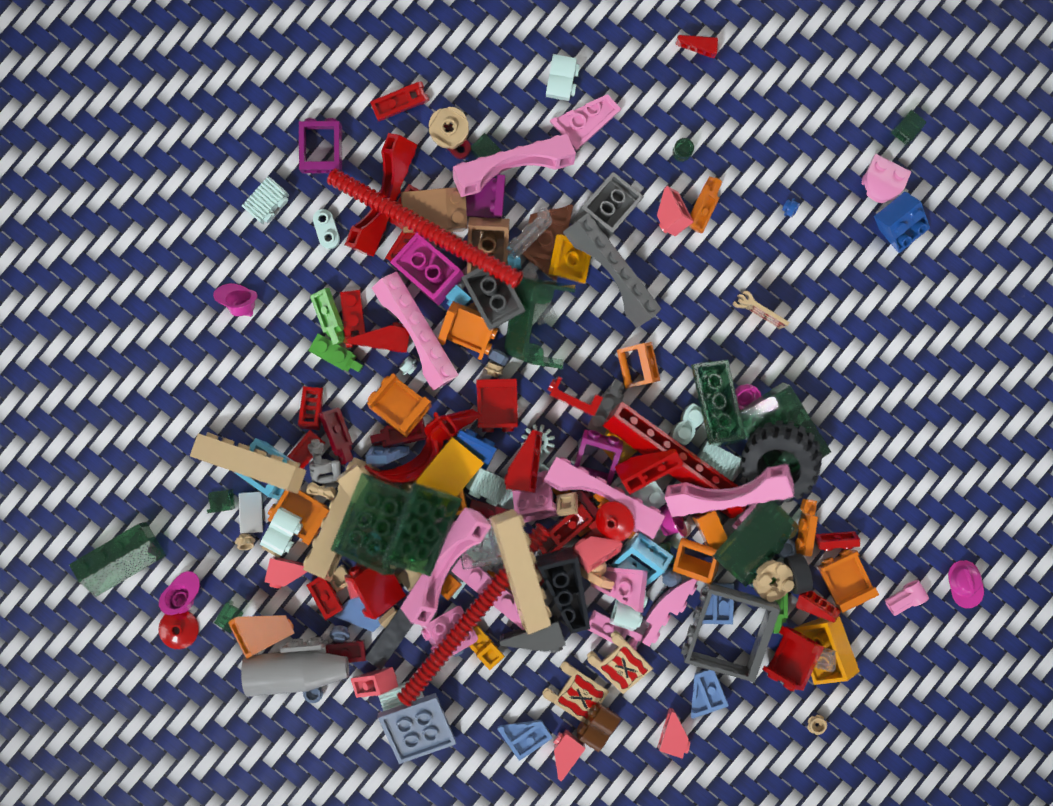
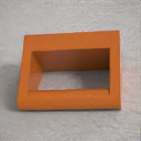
[617,342,661,389]
[673,537,721,585]

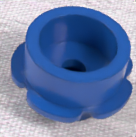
[782,198,800,218]

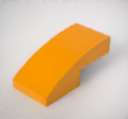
[469,625,505,670]

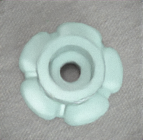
[399,356,417,375]

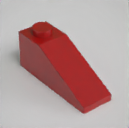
[344,322,410,353]
[504,430,543,493]
[614,449,684,495]
[538,504,594,554]

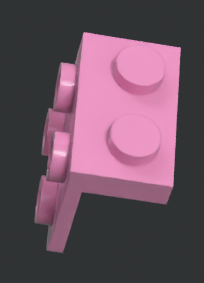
[421,606,478,658]

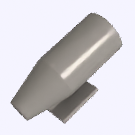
[241,637,349,697]

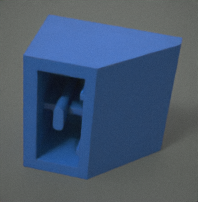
[874,192,930,253]
[456,429,498,470]

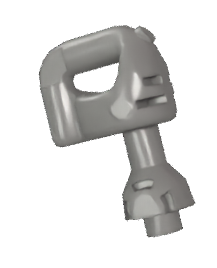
[308,439,341,484]

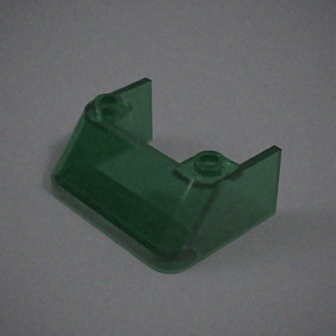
[505,277,576,369]

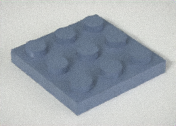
[378,693,456,764]

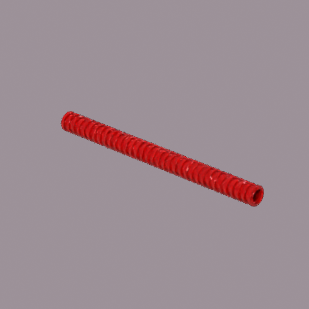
[327,168,523,288]
[397,523,551,706]

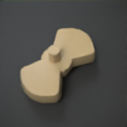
[306,482,337,501]

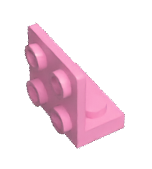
[512,470,558,523]

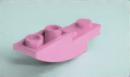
[641,577,698,647]

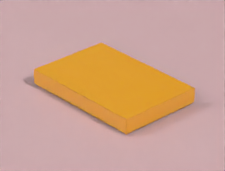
[413,437,484,510]

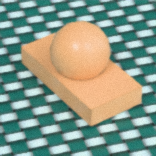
[579,562,615,589]

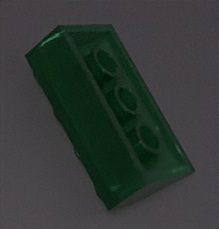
[691,360,746,446]
[69,522,166,597]

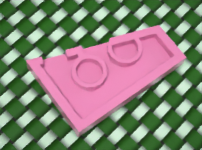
[550,94,621,151]
[591,567,648,613]

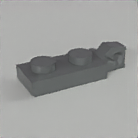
[587,380,625,436]

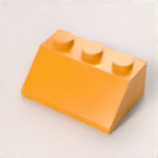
[794,616,860,685]

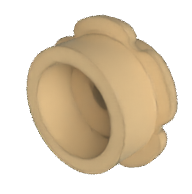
[484,362,503,378]
[235,533,255,550]
[807,715,827,735]

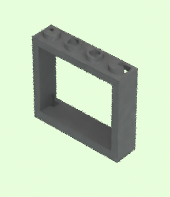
[681,583,780,683]

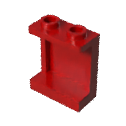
[548,377,603,416]
[476,379,518,432]
[344,553,406,620]
[762,626,824,692]

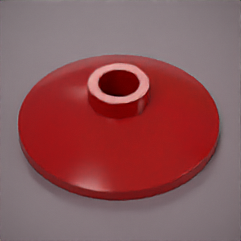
[596,501,635,541]
[158,611,199,649]

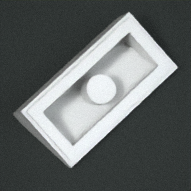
[239,492,263,533]

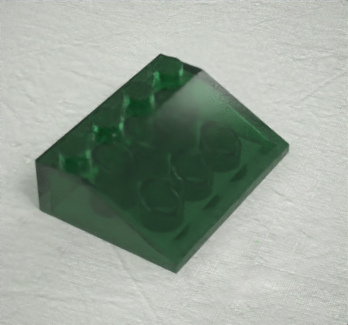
[733,382,831,473]
[331,473,425,575]
[381,482,462,577]
[712,500,799,587]

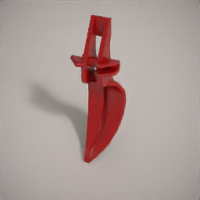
[364,409,481,483]

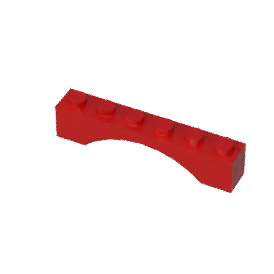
[345,133,417,257]

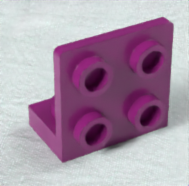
[466,174,506,219]

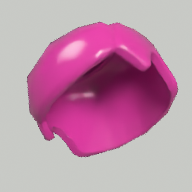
[731,384,762,415]

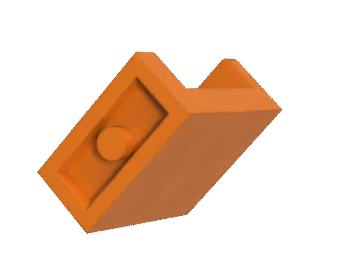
[438,301,499,360]
[367,373,432,437]
[268,490,330,545]
[817,549,879,612]

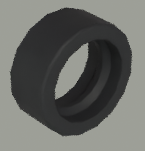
[783,553,813,595]

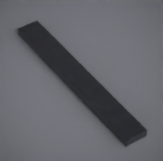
[365,554,463,670]

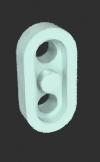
[313,209,340,249]

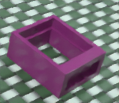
[299,118,342,174]
[573,429,624,486]

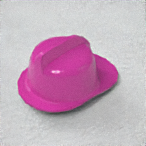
[213,284,258,317]
[660,504,687,537]
[948,560,984,608]
[159,571,200,615]

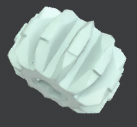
[521,424,555,458]

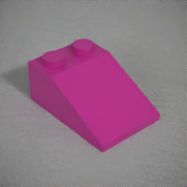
[390,233,464,306]

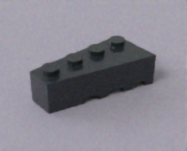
[534,547,590,634]

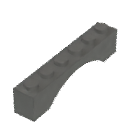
[563,213,661,328]

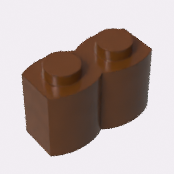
[576,702,621,752]

